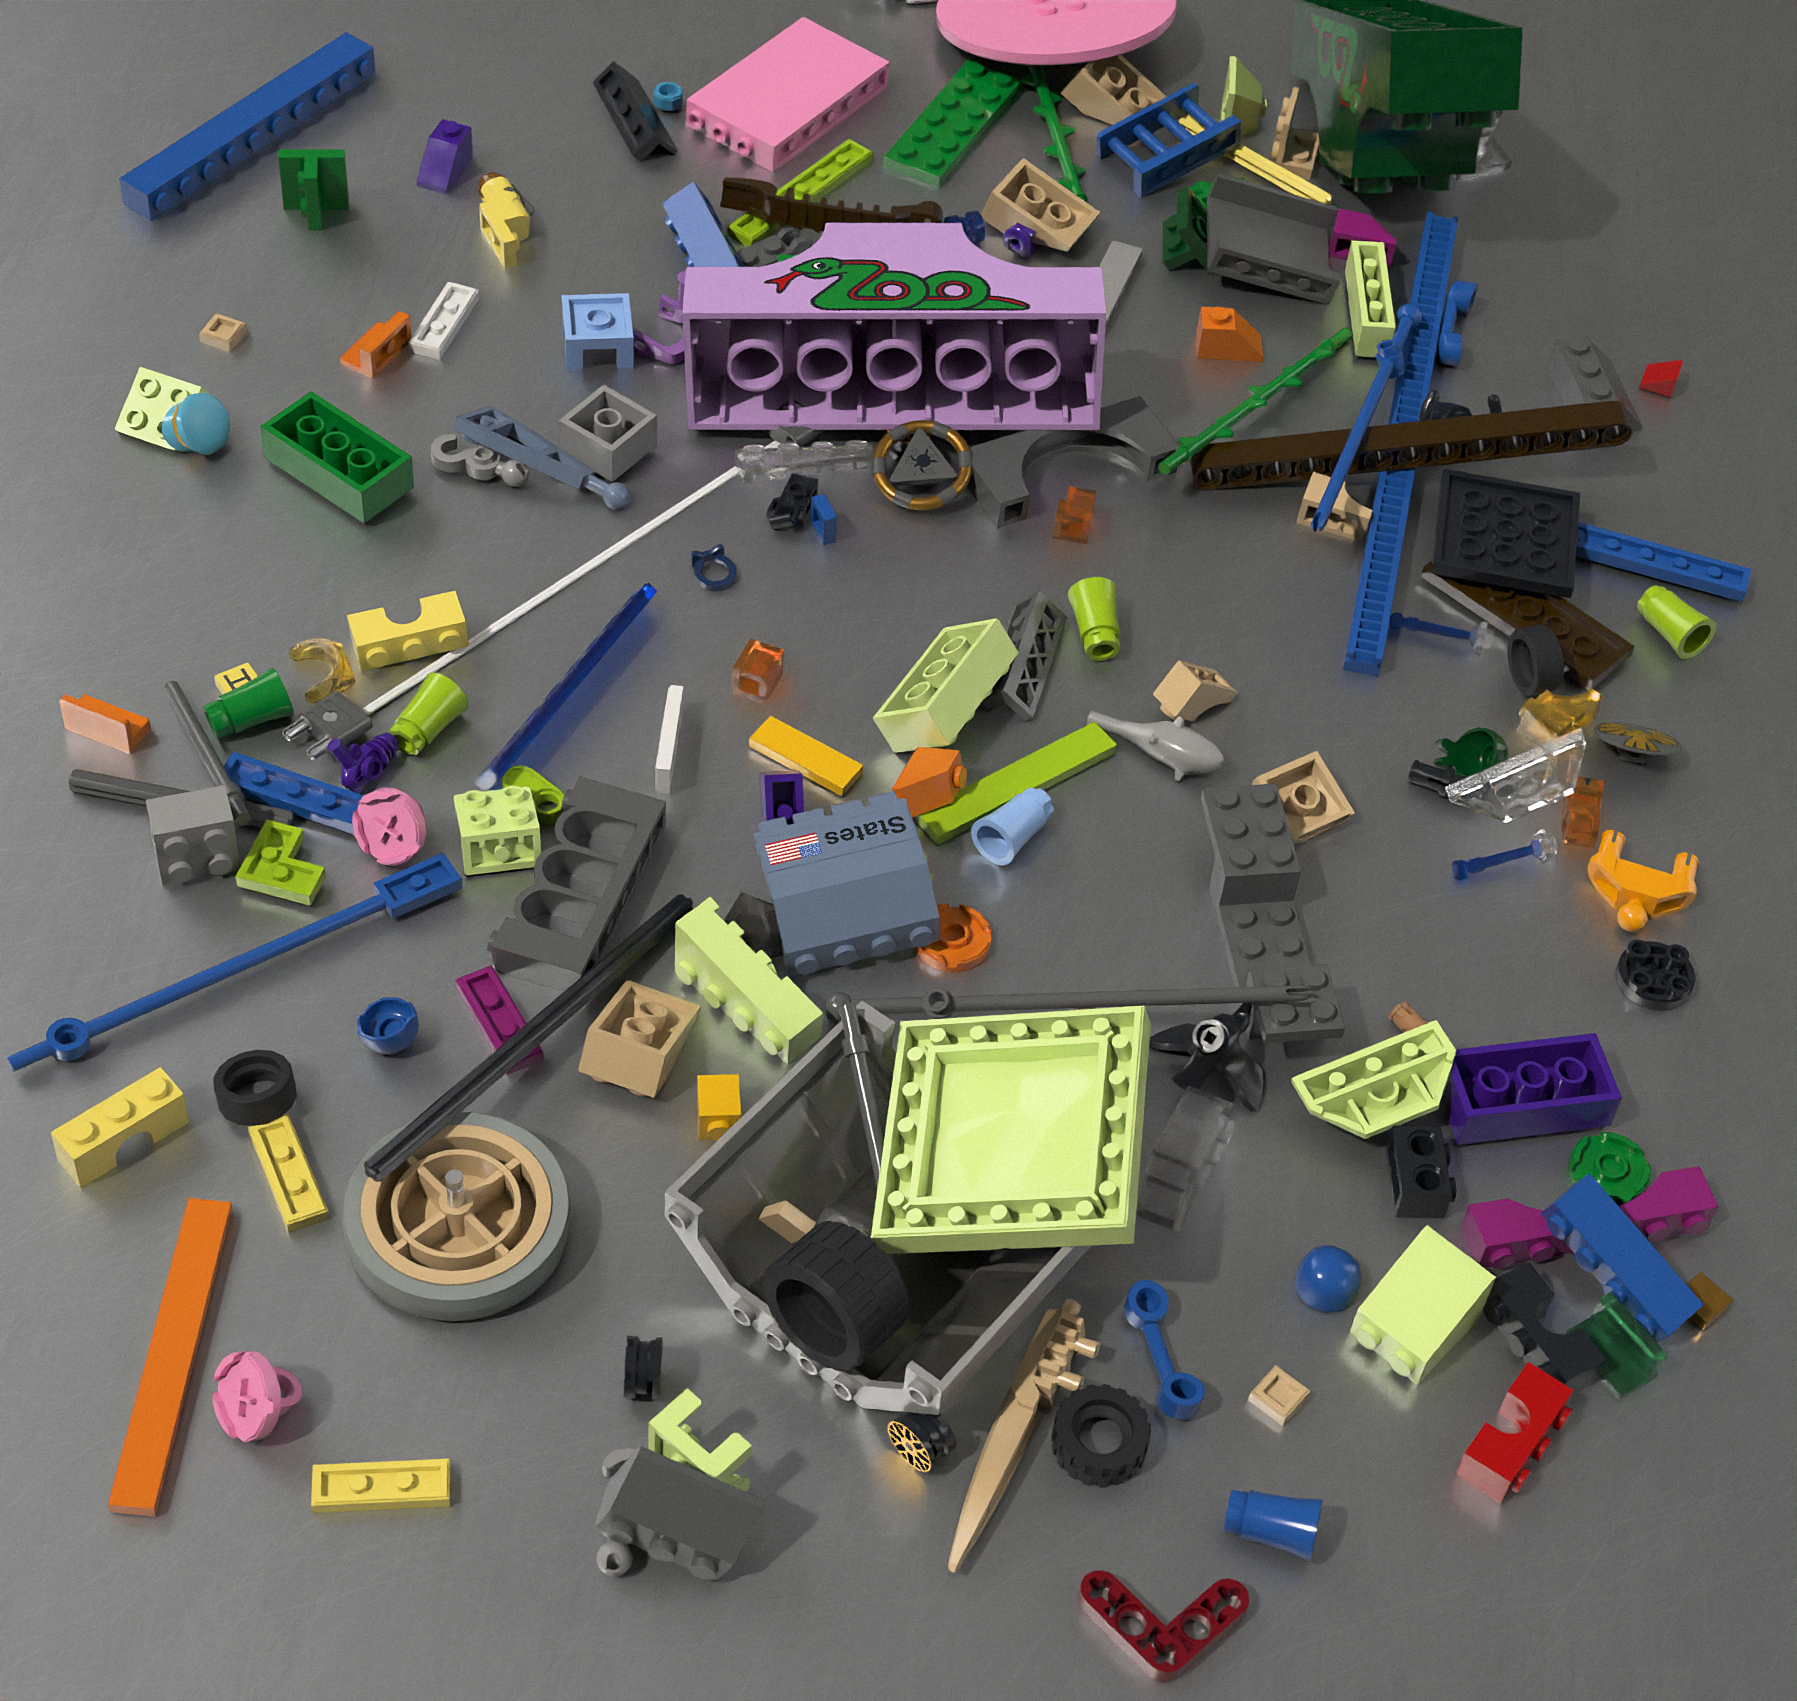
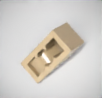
[1296,472,1373,542]
[1153,660,1238,722]

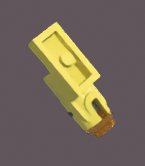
[478,172,534,268]

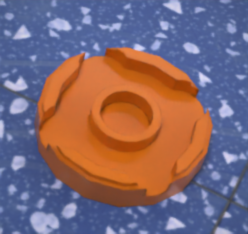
[915,903,992,973]

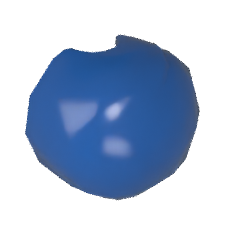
[356,997,419,1054]
[1294,1245,1362,1312]

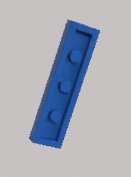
[224,752,364,835]

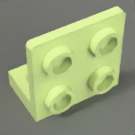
[115,367,209,452]
[454,786,542,876]

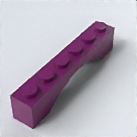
[1460,1166,1719,1269]

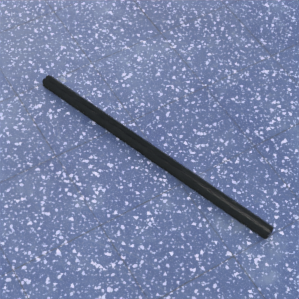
[364,894,693,1182]

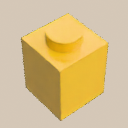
[697,1074,741,1141]

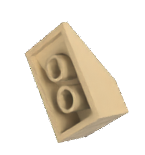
[1061,55,1167,125]
[980,158,1100,252]
[578,980,701,1098]

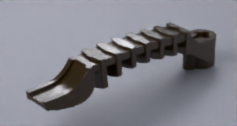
[720,177,943,233]

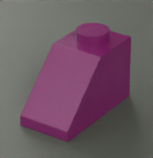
[1328,208,1396,269]

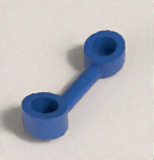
[1437,280,1478,367]
[1124,1280,1205,1420]

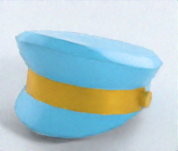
[162,393,231,455]

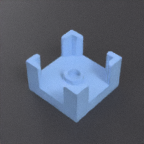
[562,293,634,371]

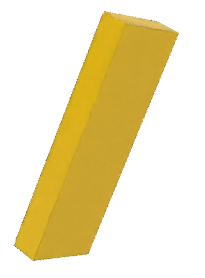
[749,716,863,796]

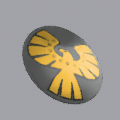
[1594,722,1682,765]

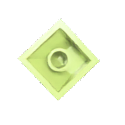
[1221,56,1267,137]

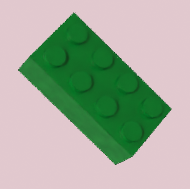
[260,391,414,523]

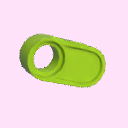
[502,765,564,826]

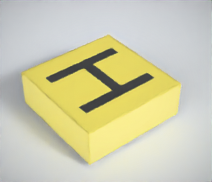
[214,662,257,694]

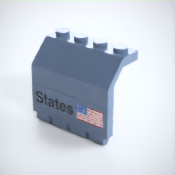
[753,791,941,977]

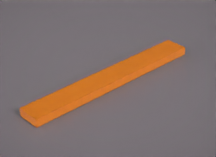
[108,1198,232,1517]

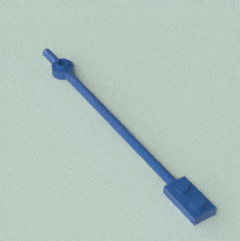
[6,853,463,1072]

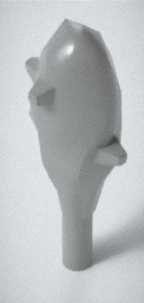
[1087,711,1224,781]

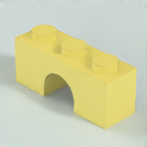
[347,591,469,671]
[51,1067,189,1188]

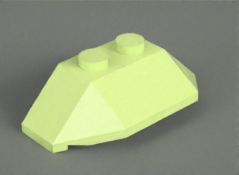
[1291,1020,1456,1139]

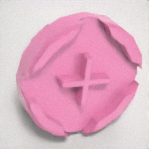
[352,788,426,865]
[213,1351,302,1442]

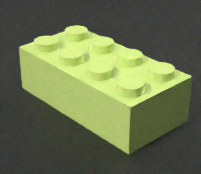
[873,618,1019,753]

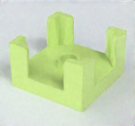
[648,1388,752,1492]

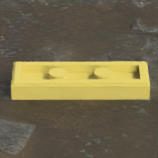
[248,1114,329,1233]
[311,1458,450,1513]

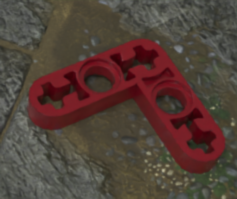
[1078,1570,1250,1683]

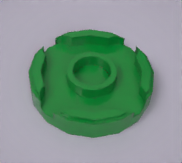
[1567,1132,1652,1207]

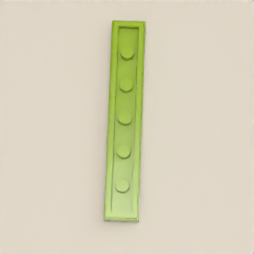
[727,139,873,247]
[915,721,1117,845]

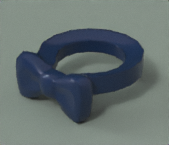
[689,543,737,591]

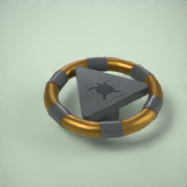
[872,420,973,510]

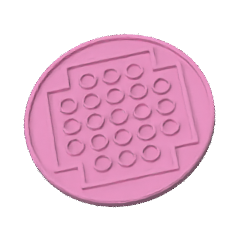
[936,0,1176,65]

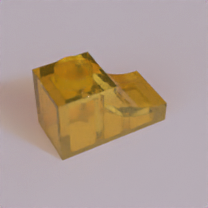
[1517,688,1603,756]

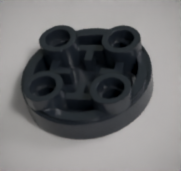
[1615,939,1696,1011]

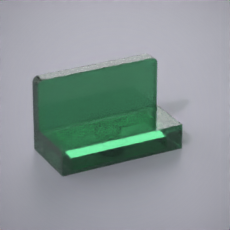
[1566,1292,1668,1399]

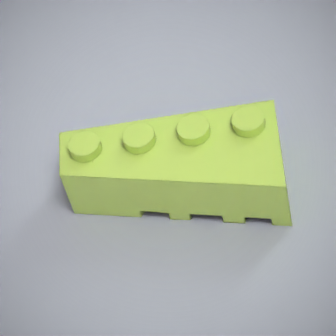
[675,897,823,1064]

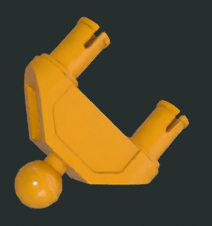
[1587,830,1699,932]

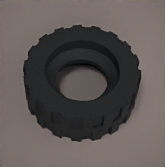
[1051,1384,1151,1487]

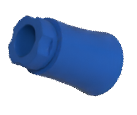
[1224,1490,1323,1562]

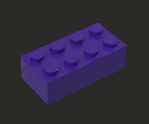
[1441,1033,1622,1145]

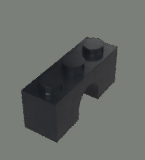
[1483,1262,1607,1395]

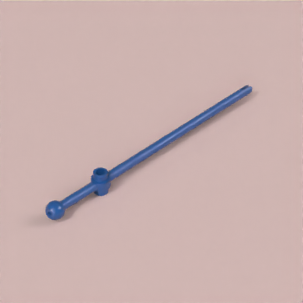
[1311,304,1422,532]

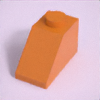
[1196,306,1263,362]
[892,747,967,817]

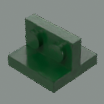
[1162,186,1212,274]

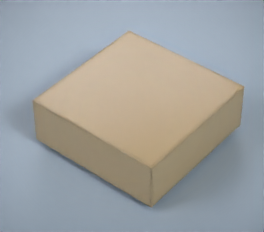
[199,313,247,352]
[759,1201,817,1243]
[1248,1365,1311,1426]

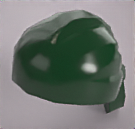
[1434,727,1509,783]

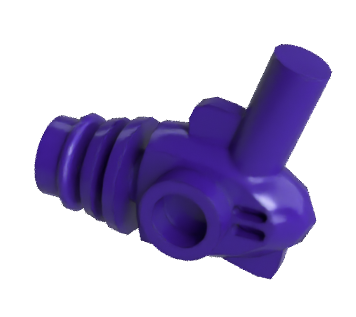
[327,732,399,794]

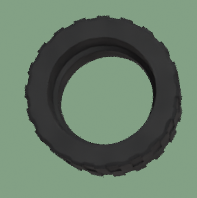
[763,1221,910,1371]

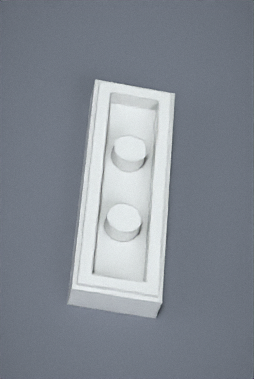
[408,282,479,360]
[655,685,683,795]

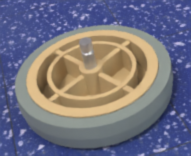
[342,1112,571,1321]

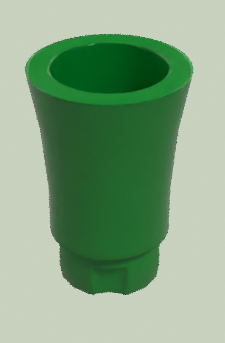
[202,667,294,739]

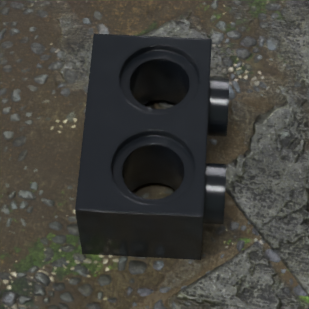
[1385,1126,1456,1218]

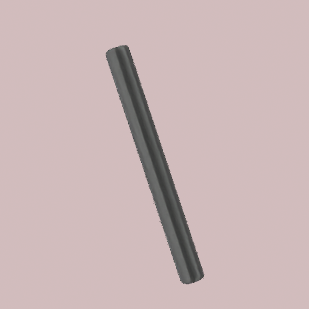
[68,769,294,828]

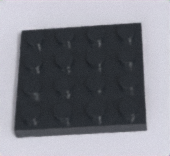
[1431,469,1580,598]

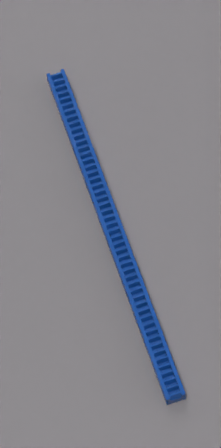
[1343,211,1459,677]

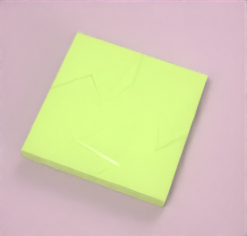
[871,1006,1151,1254]

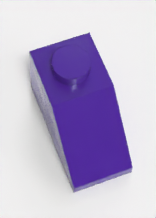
[417,119,473,194]
[759,770,804,825]

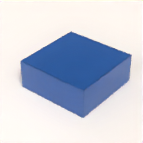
[810,494,838,545]

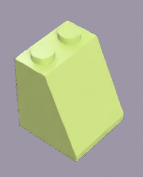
[1350,1225,1496,1385]

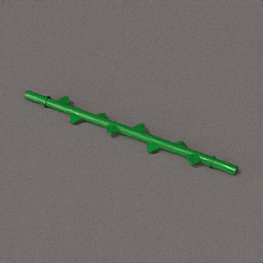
[1021,65,1087,202]
[1158,328,1352,475]

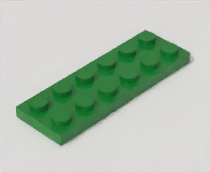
[883,60,1022,188]

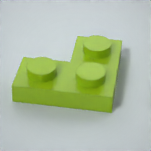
[235,819,326,906]

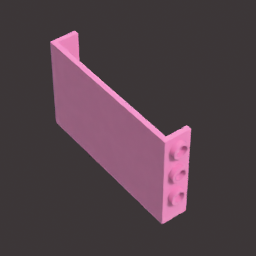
[686,17,889,172]

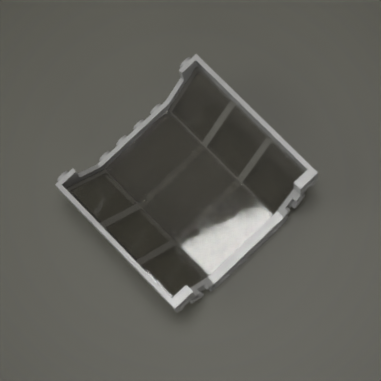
[664,1001,1092,1415]

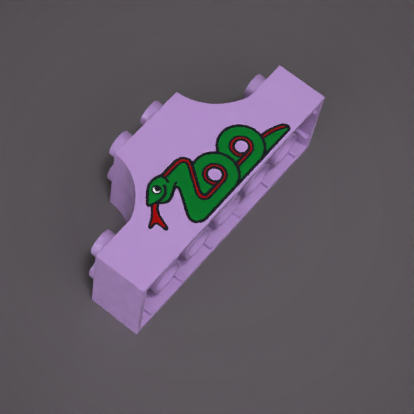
[682,223,1106,430]

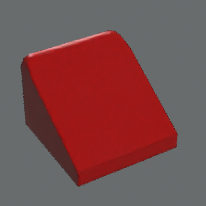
[1639,360,1683,397]

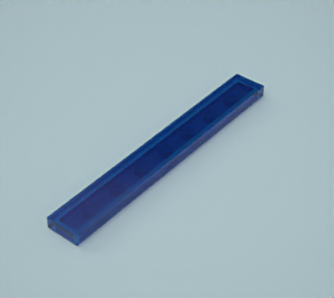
[475,582,658,791]

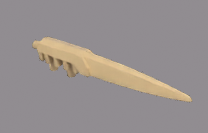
[948,1299,1100,1573]

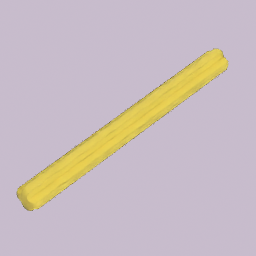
[1179,114,1333,205]

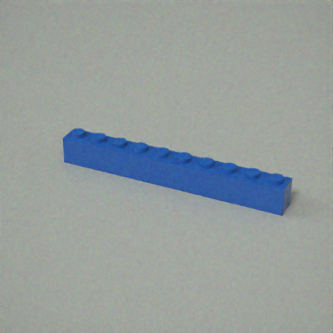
[119,32,375,221]

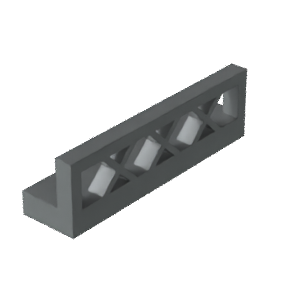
[980,590,1067,722]

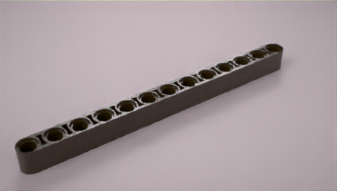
[1189,401,1633,490]

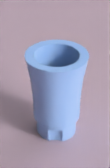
[971,787,1054,865]

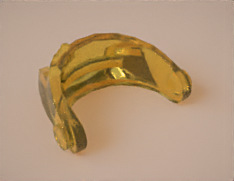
[289,638,356,703]

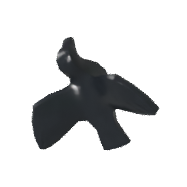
[1149,1003,1263,1112]

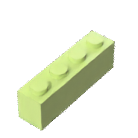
[1345,241,1395,357]

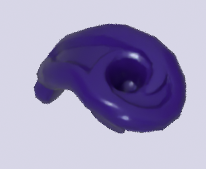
[1003,223,1038,257]

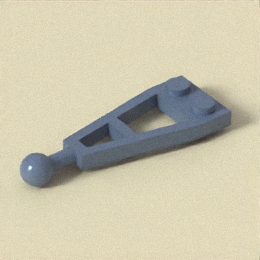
[453,405,631,510]

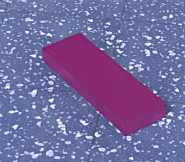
[455,965,544,1075]

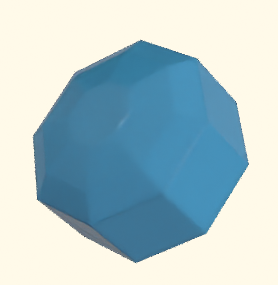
[653,82,683,111]

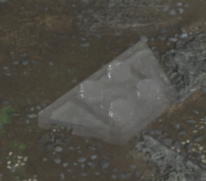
[1445,728,1587,823]

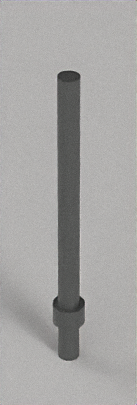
[164,681,251,825]
[839,1003,893,1255]

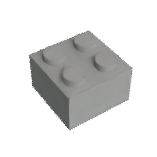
[559,385,657,482]
[146,785,241,886]

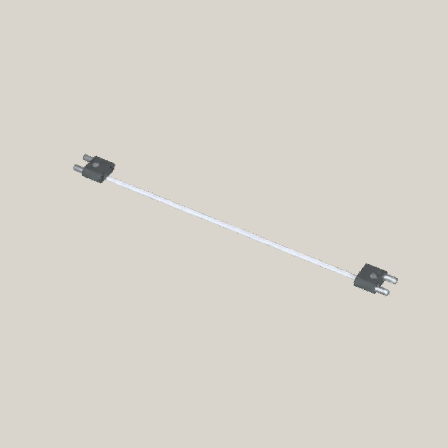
[282,399,826,760]

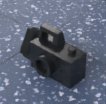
[766,473,818,530]

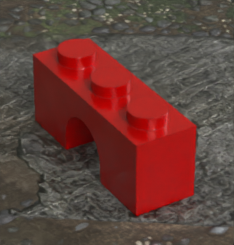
[1456,1362,1574,1503]

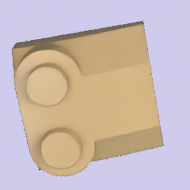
[1252,750,1355,843]

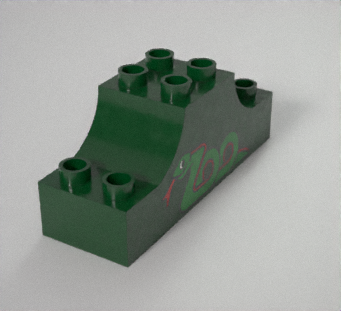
[1292,0,1523,193]

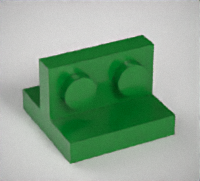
[278,149,349,231]

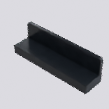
[592,61,678,162]

